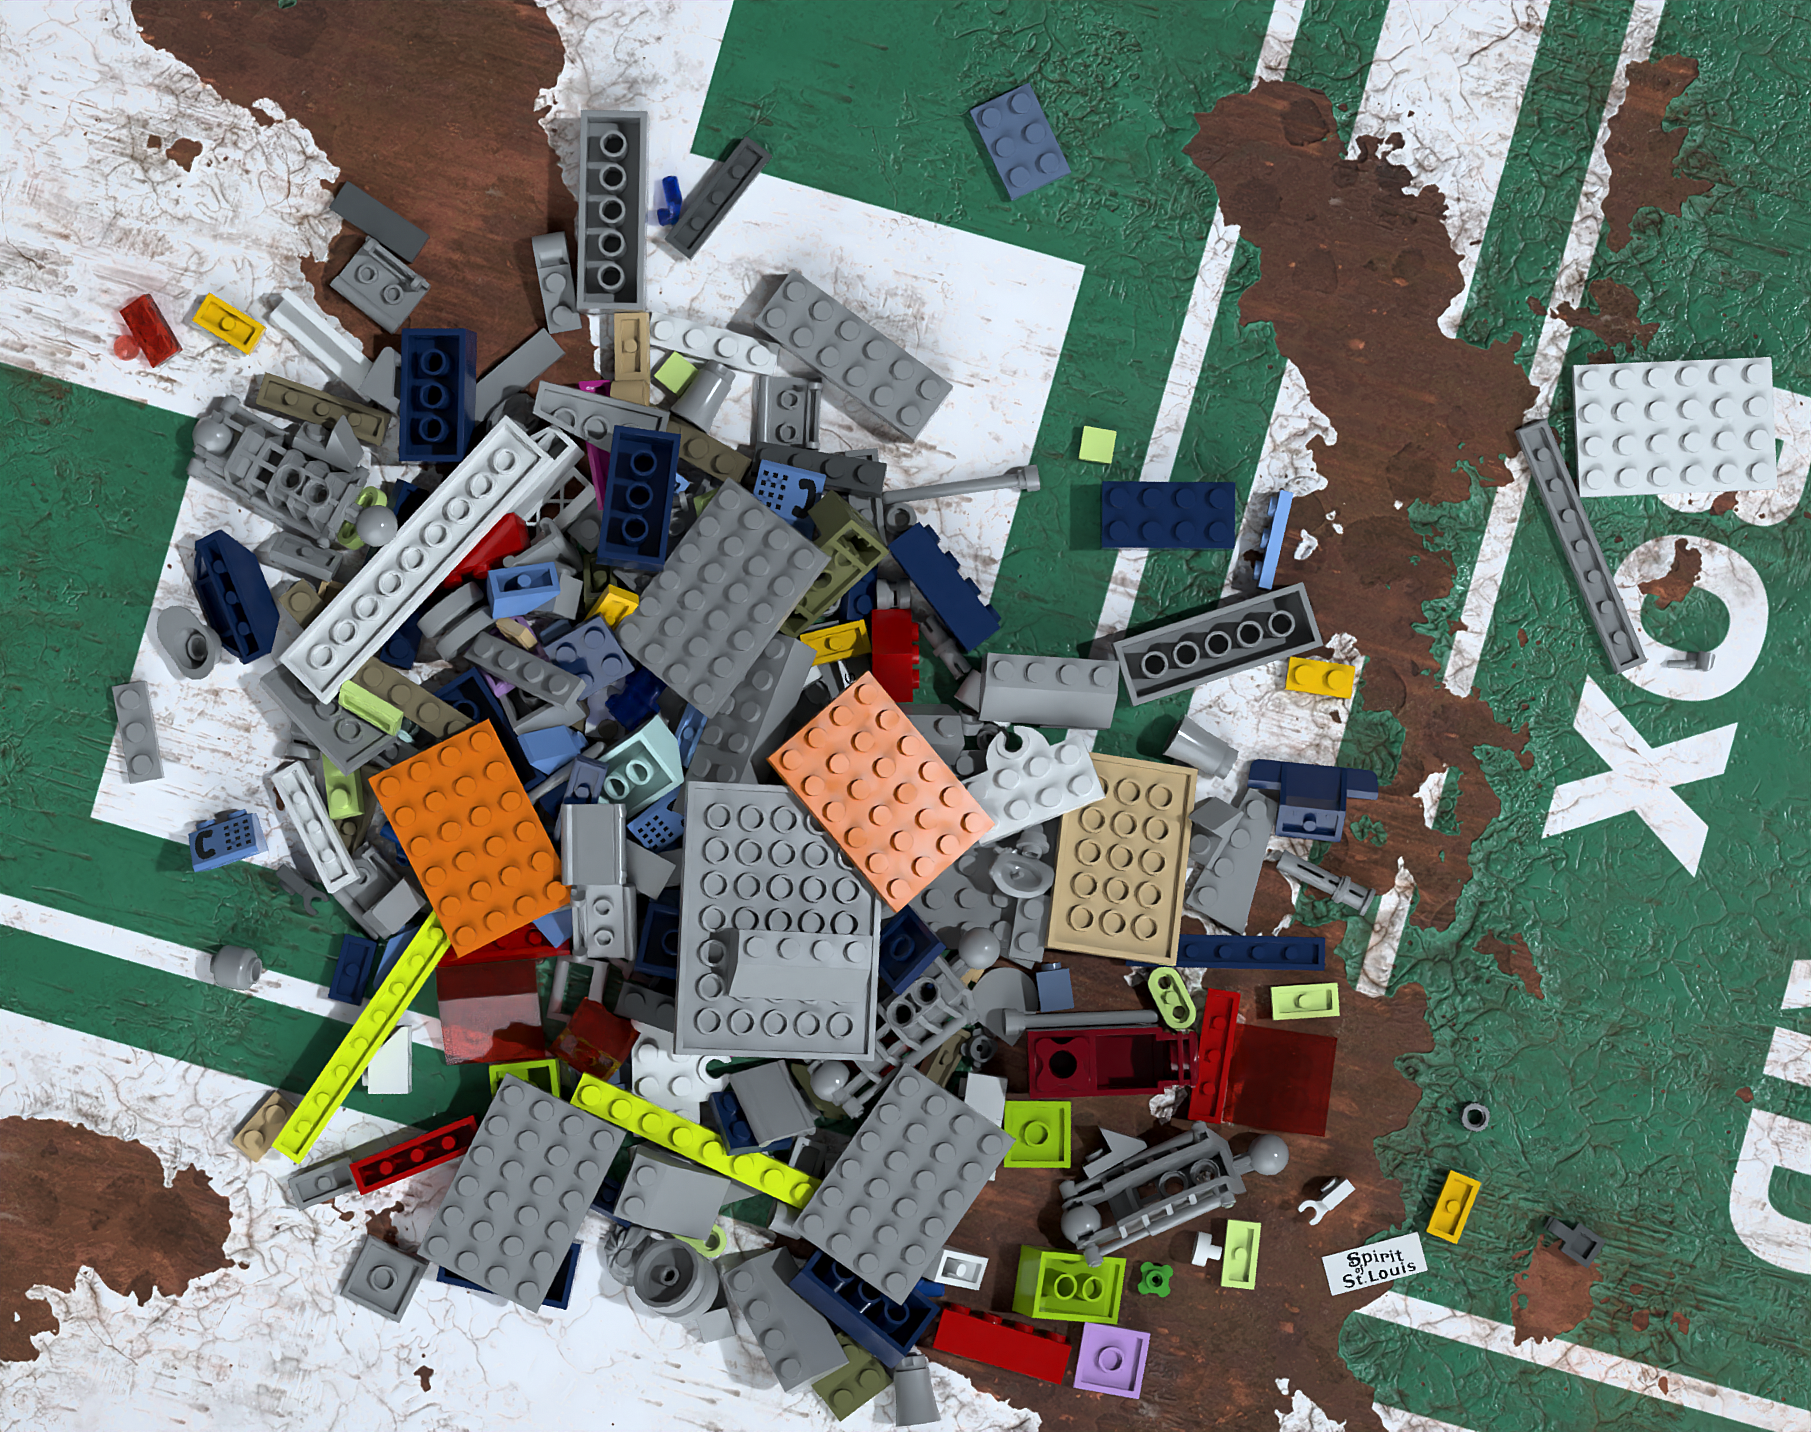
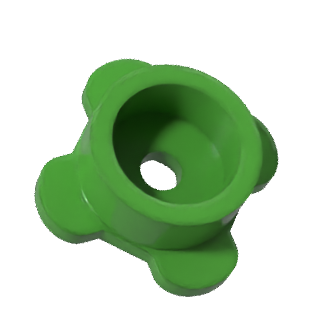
[1138,1261,1173,1297]

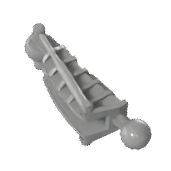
[185,394,398,549]
[803,927,1000,1119]
[1059,1120,1289,1268]

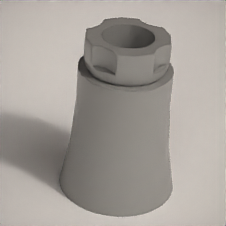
[668,359,736,435]
[1162,714,1239,779]
[893,1354,942,1427]

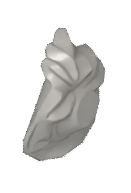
[486,393,540,436]
[988,847,1055,898]
[604,1223,652,1287]

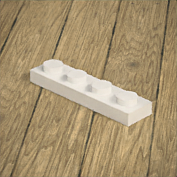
[650,311,781,377]
[271,761,361,893]

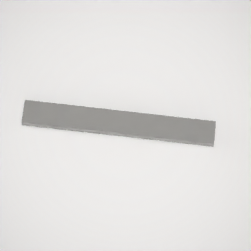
[1514,418,1647,675]

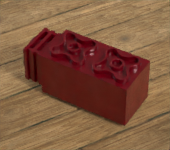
[1026,1023,1199,1099]

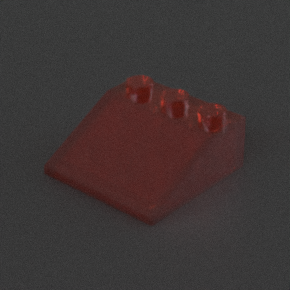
[435,958,546,1065]
[1222,1023,1338,1137]

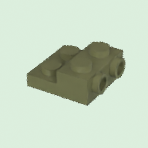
[811,1329,893,1422]

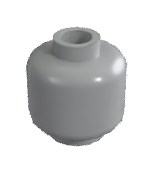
[210,945,262,991]

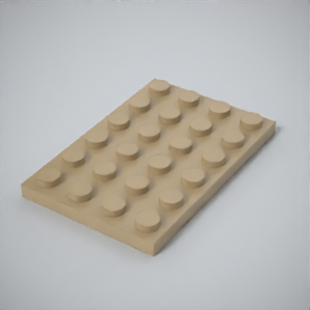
[1044,752,1198,966]

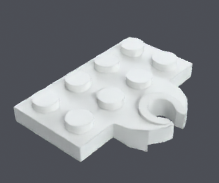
[960,726,1106,846]
[631,1019,732,1137]

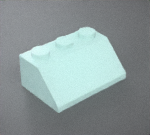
[596,714,684,820]

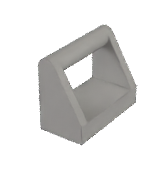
[358,347,401,417]
[546,954,610,1028]

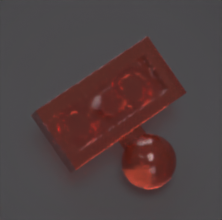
[113,294,183,368]

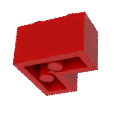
[872,609,919,703]

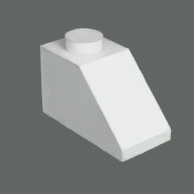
[362,1025,412,1094]
[922,1244,988,1290]

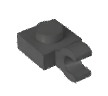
[275,863,330,915]
[1543,1215,1606,1269]

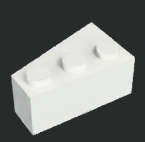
[505,424,585,518]
[958,1071,1008,1181]

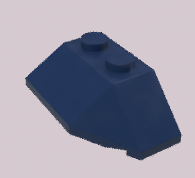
[193,529,280,665]

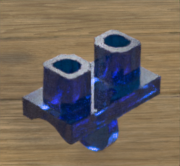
[605,666,667,732]

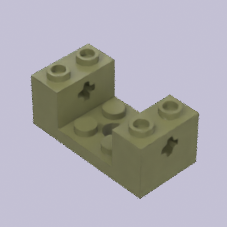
[779,489,890,638]

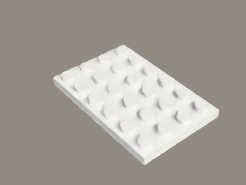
[1572,357,1778,498]

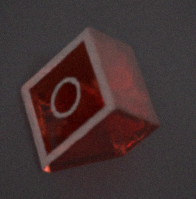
[547,997,641,1081]

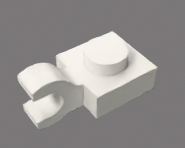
[1297,1176,1355,1225]

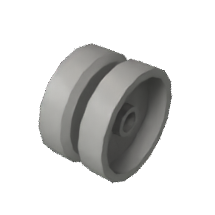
[417,580,498,662]
[633,1238,719,1323]

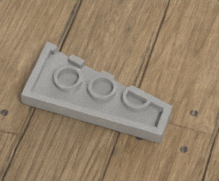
[532,380,670,453]
[1184,787,1279,935]

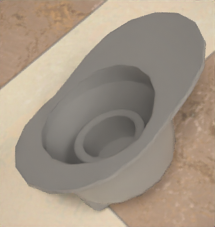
[156,606,222,680]

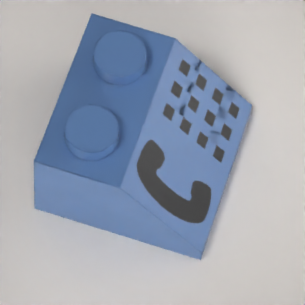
[753,459,826,541]
[627,785,684,854]
[188,809,269,872]

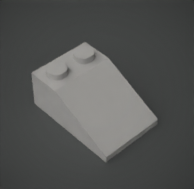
[499,626,586,736]
[613,1144,731,1241]

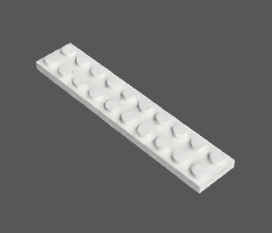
[278,415,555,705]

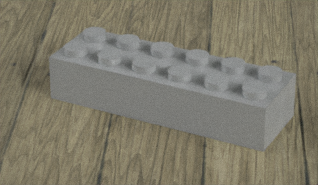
[577,110,650,314]
[754,269,954,443]
[1111,582,1323,707]
[672,633,817,816]

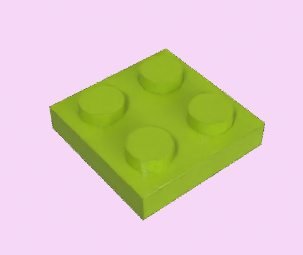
[1004,1100,1071,1168]

